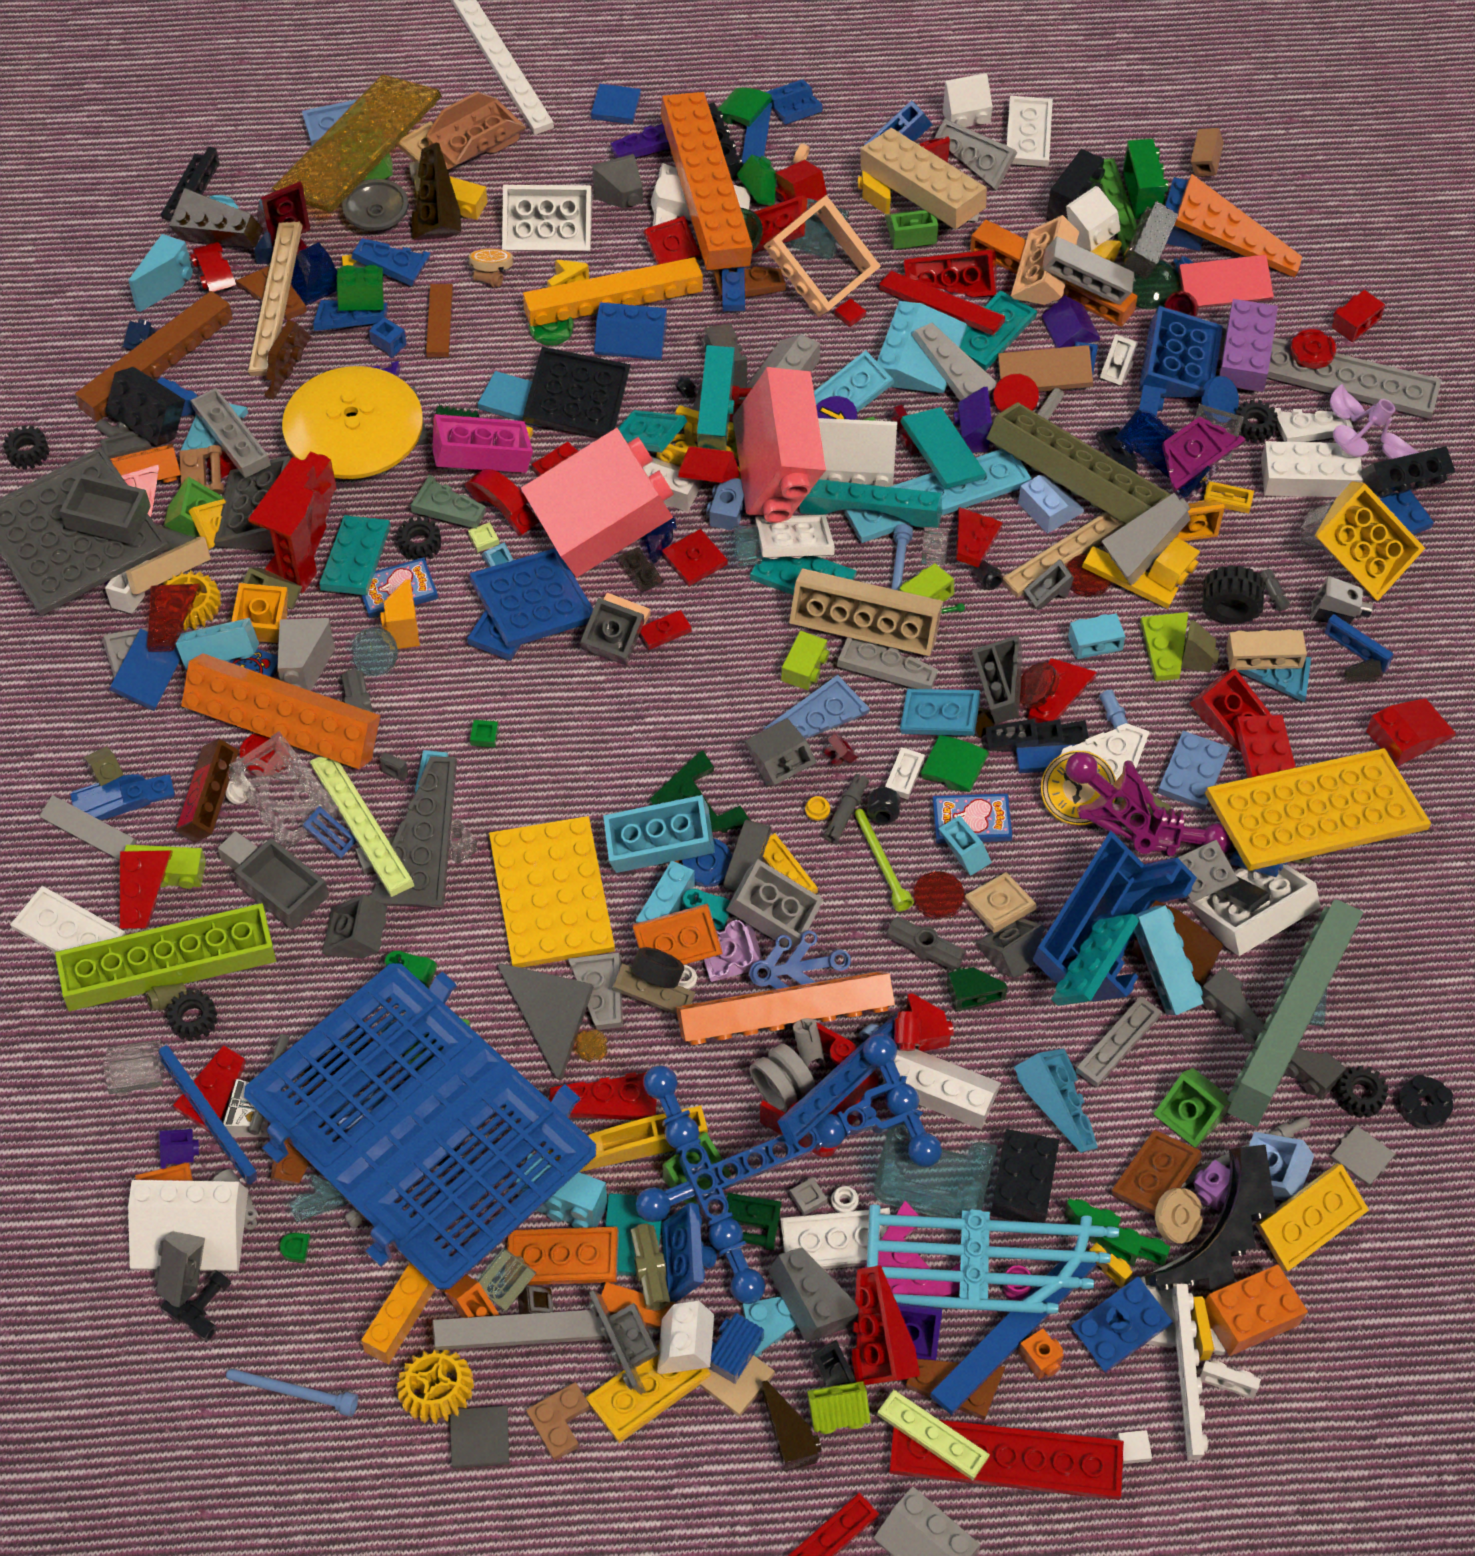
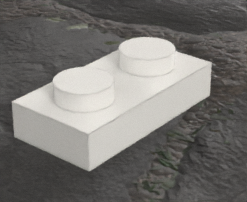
[885,747,925,799]
[1200,1361,1261,1399]

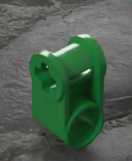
[385,951,437,989]

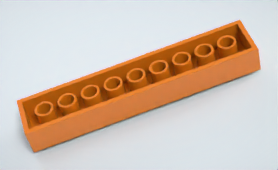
[660,92,753,270]

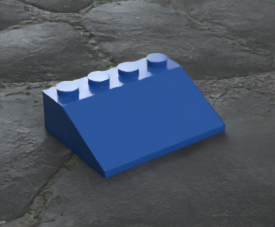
[1139,306,1223,397]

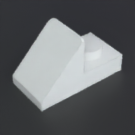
[1100,334,1138,385]

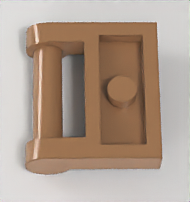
[179,445,224,494]

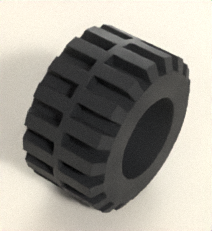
[1202,565,1265,624]

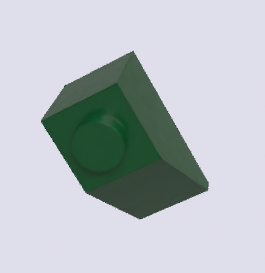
[946,967,1008,1012]

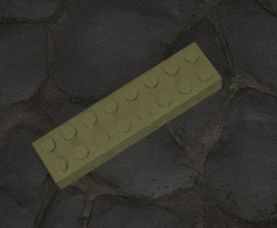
[987,402,1171,524]

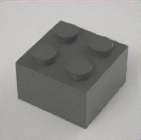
[581,598,645,666]

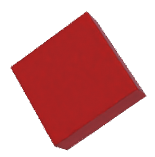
[834,298,866,327]

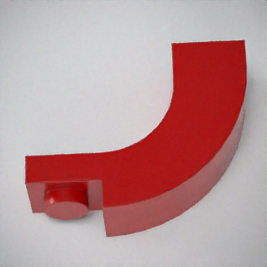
[464,469,539,536]

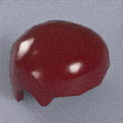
[1165,291,1199,317]

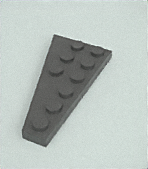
[369,756,457,908]

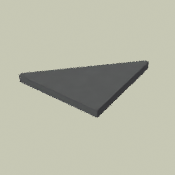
[498,963,594,1080]

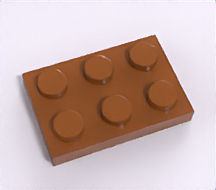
[1112,1130,1202,1216]

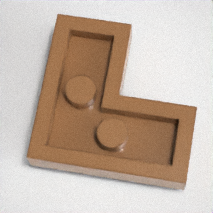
[526,1382,590,1461]

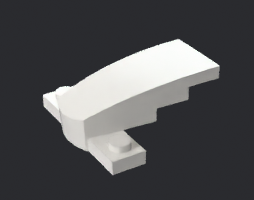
[651,163,750,226]

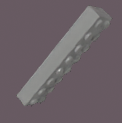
[191,388,271,478]

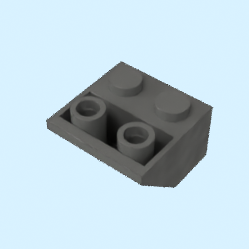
[744,718,817,785]

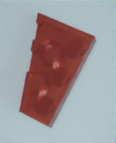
[147,583,201,652]

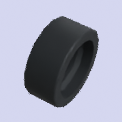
[632,947,684,988]

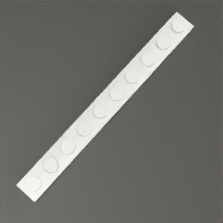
[450,0,554,135]

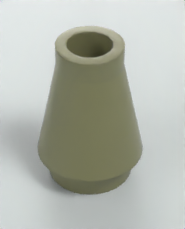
[146,982,187,1012]

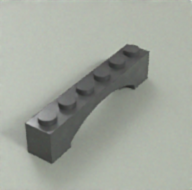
[1201,967,1346,1100]

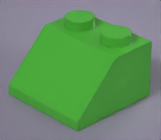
[1154,1068,1231,1148]

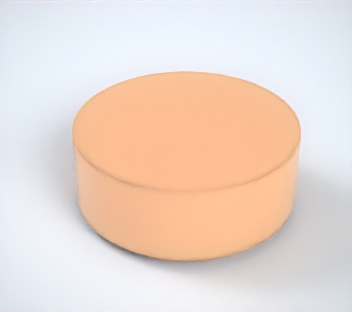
[793,143,810,164]

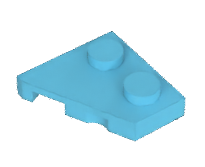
[743,1296,798,1357]

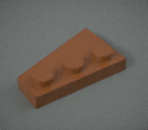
[236,266,307,321]
[712,266,786,301]
[905,1359,1006,1421]

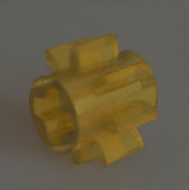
[576,1029,608,1062]

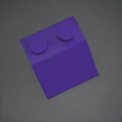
[953,387,992,453]

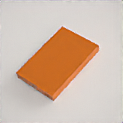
[633,903,723,965]

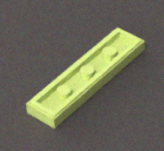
[877,1390,990,1480]

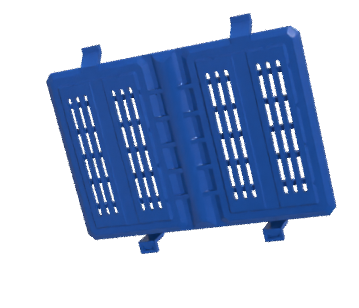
[244,963,596,1289]

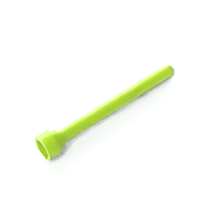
[854,809,914,912]

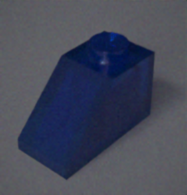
[643,515,677,564]

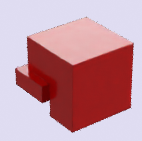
[775,159,827,210]

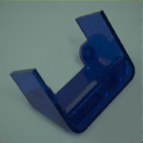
[1114,409,1219,498]

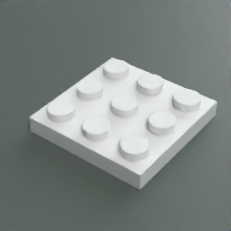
[755,515,834,559]

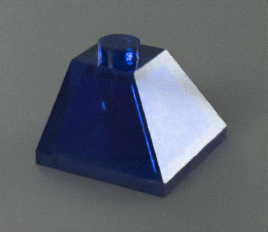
[291,242,338,306]

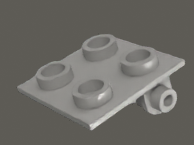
[1178,840,1239,903]

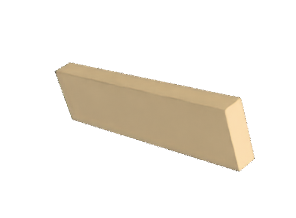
[126,537,211,594]

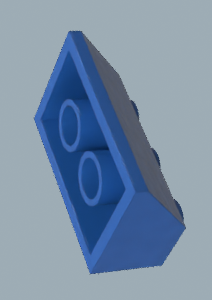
[1157,177,1203,251]
[594,302,667,361]

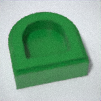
[280,1233,311,1264]

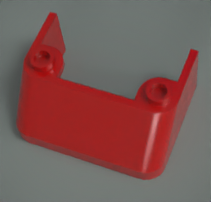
[760,1022,879,1157]

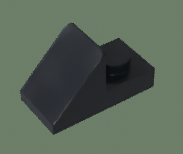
[811,1340,856,1388]

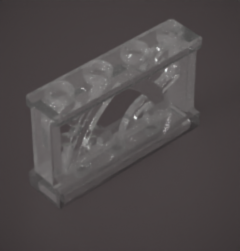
[228,732,339,849]

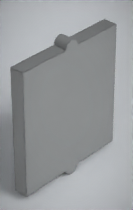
[1330,1125,1395,1186]

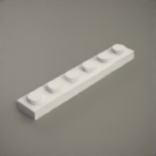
[1171,1284,1208,1461]

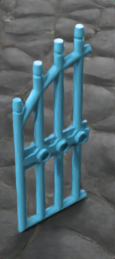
[867,1204,1119,1314]

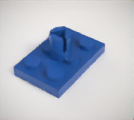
[662,1203,717,1302]
[1071,1276,1173,1373]

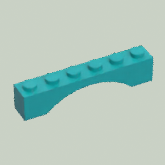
[799,479,943,529]

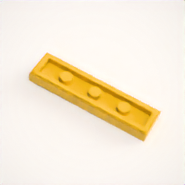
[1082,546,1179,609]

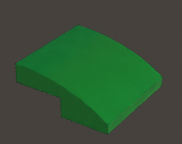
[717,88,772,127]
[921,735,989,792]

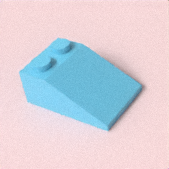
[128,234,193,312]

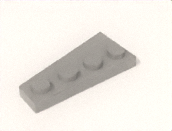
[934,119,1018,191]
[912,323,997,401]
[837,637,938,689]

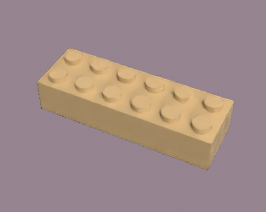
[861,128,987,229]
[789,568,943,656]

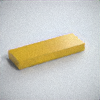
[762,833,818,894]

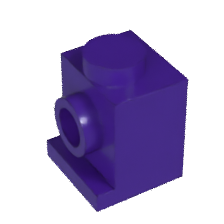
[159,1129,199,1169]

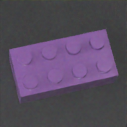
[1219,299,1278,392]

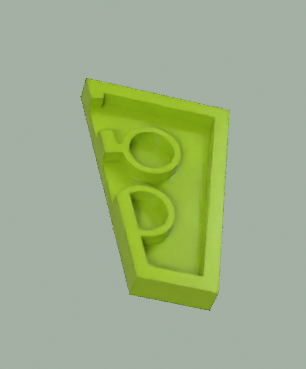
[1140,612,1188,682]

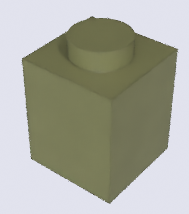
[84,746,124,786]

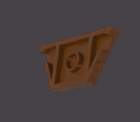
[265,320,311,400]

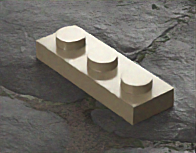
[612,963,695,1015]

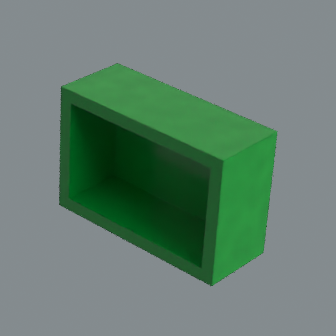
[1122,138,1168,219]

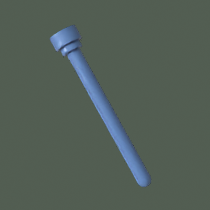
[891,524,913,591]
[226,1369,358,1417]

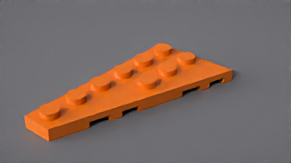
[1174,174,1302,277]

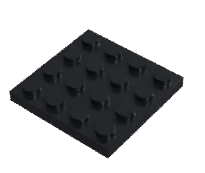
[523,347,631,438]

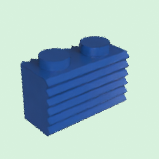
[708,1313,764,1384]

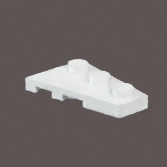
[1274,408,1354,442]

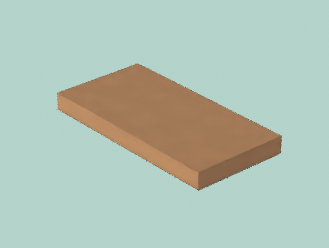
[998,345,1093,392]

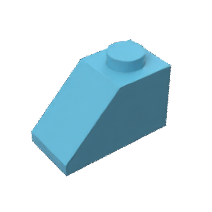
[939,815,992,876]

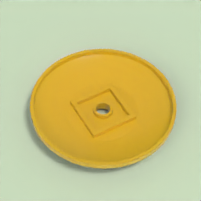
[282,366,423,479]

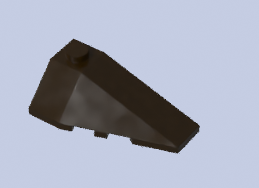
[411,142,462,240]

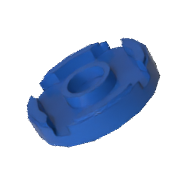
[1202,376,1239,422]
[682,838,732,887]

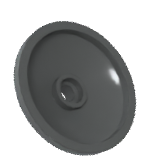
[342,179,408,231]

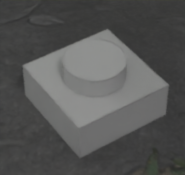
[789,1177,827,1216]

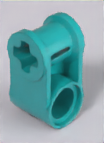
[681,888,731,930]

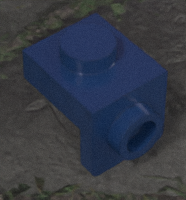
[123,319,158,350]

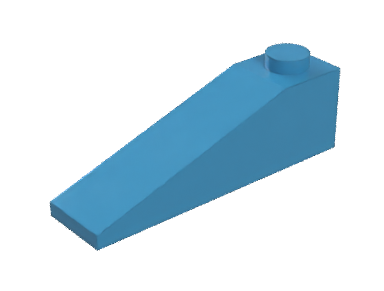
[1014,1048,1098,1153]

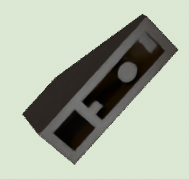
[761,1380,822,1472]

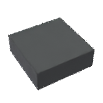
[380,752,408,781]

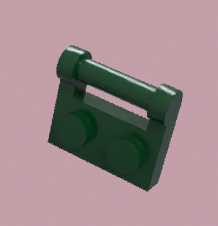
[727,1193,782,1251]

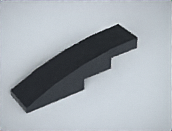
[986,718,1089,752]

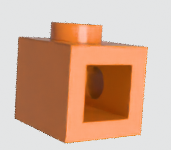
[1018,1328,1064,1380]

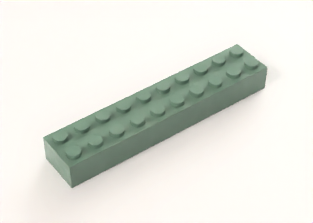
[1227,899,1363,1127]

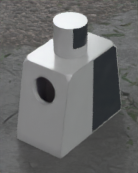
[1311,576,1373,625]

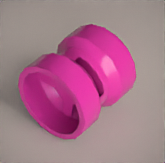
[1002,1265,1032,1301]

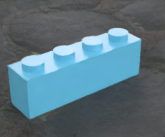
[1134,905,1204,1015]

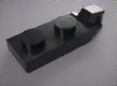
[1096,427,1138,474]

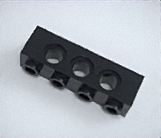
[708,103,743,179]
[1360,446,1456,498]

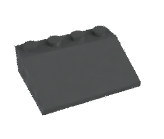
[214,456,291,551]

